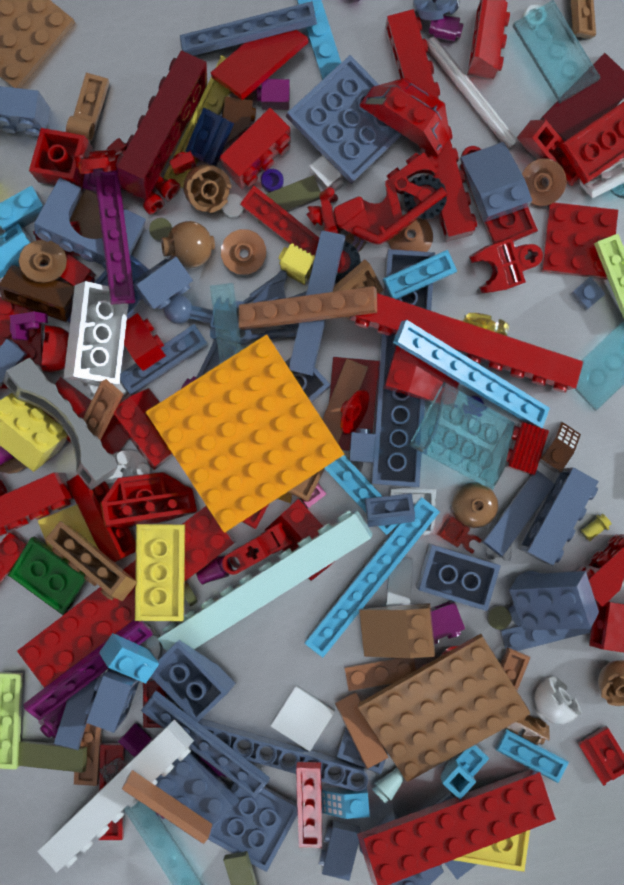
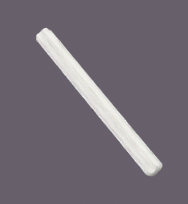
[427,36,517,149]

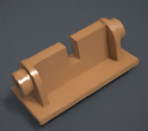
[506,715,550,745]

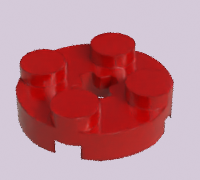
[75,150,122,174]

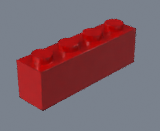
[66,475,136,563]

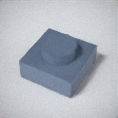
[571,277,605,310]

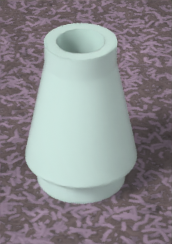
[372,767,405,803]

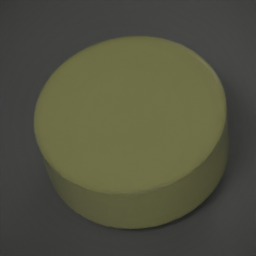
[149,218,173,242]
[184,583,198,607]
[487,605,511,630]

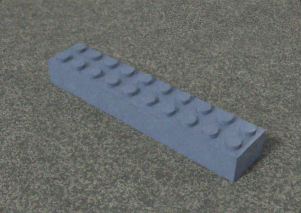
[371,249,435,487]

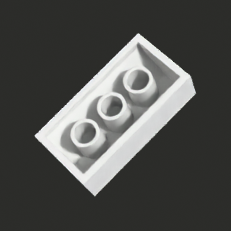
[64,281,128,384]

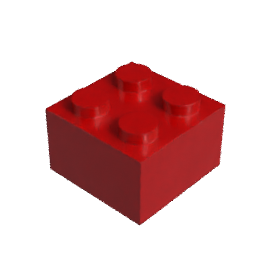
[29,128,93,190]

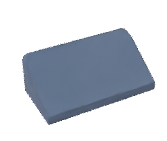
[365,493,415,527]

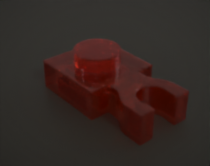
[437,515,482,554]

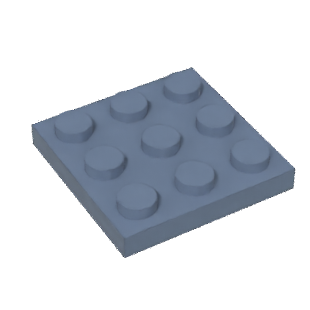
[208,782,298,872]

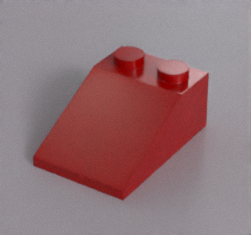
[384,345,459,408]

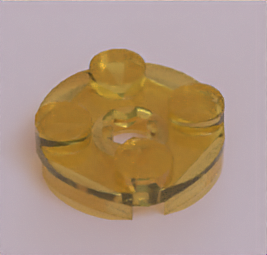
[463,313,510,336]

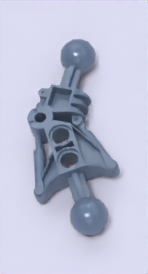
[163,270,307,345]

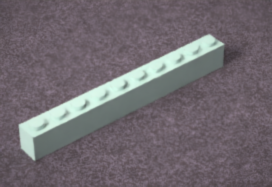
[158,510,373,652]

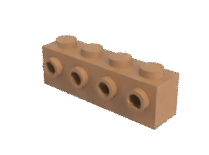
[45,521,137,601]

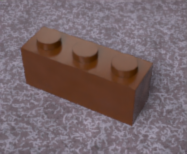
[0,265,75,322]

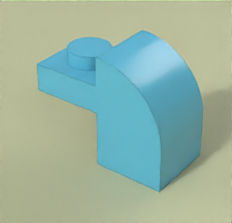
[441,745,489,800]

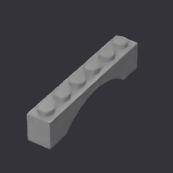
[3,358,118,490]

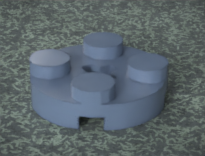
[413,0,460,20]

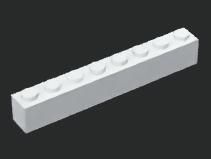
[37,720,194,873]

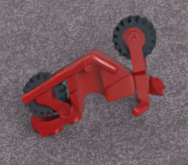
[306,152,447,283]

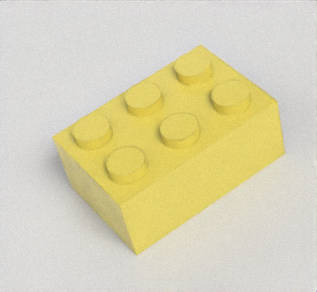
[0,393,69,472]

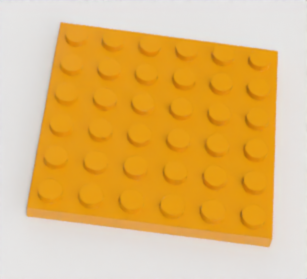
[146,334,345,533]

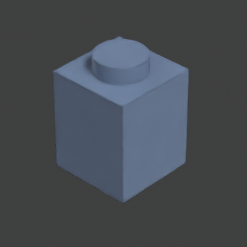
[349,428,375,463]

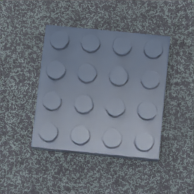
[285,55,402,184]

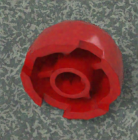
[41,325,69,372]

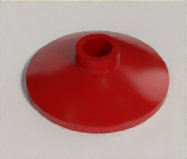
[341,389,369,434]

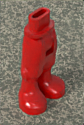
[106,138,180,214]

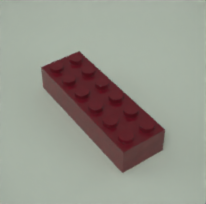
[116,50,207,200]

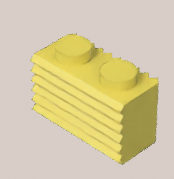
[278,244,315,285]

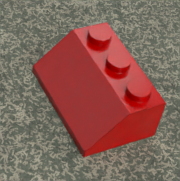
[467,0,510,79]
[112,388,174,470]
[264,499,335,581]

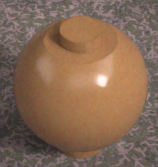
[161,221,215,268]

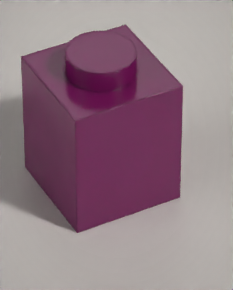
[257,79,290,111]

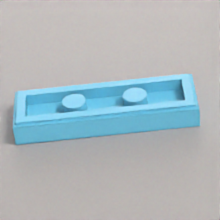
[382,250,457,299]
[495,728,569,783]

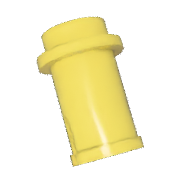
[580,513,611,542]

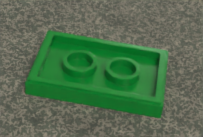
[8,536,87,615]

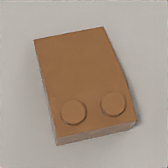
[359,603,435,658]

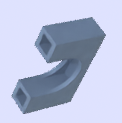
[34,177,146,269]

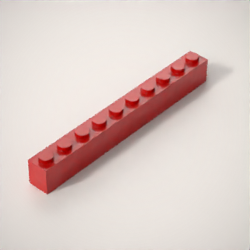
[385,9,477,242]
[349,293,584,393]

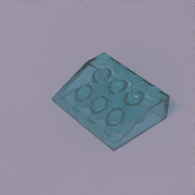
[409,382,515,490]

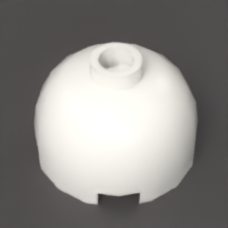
[535,676,582,725]

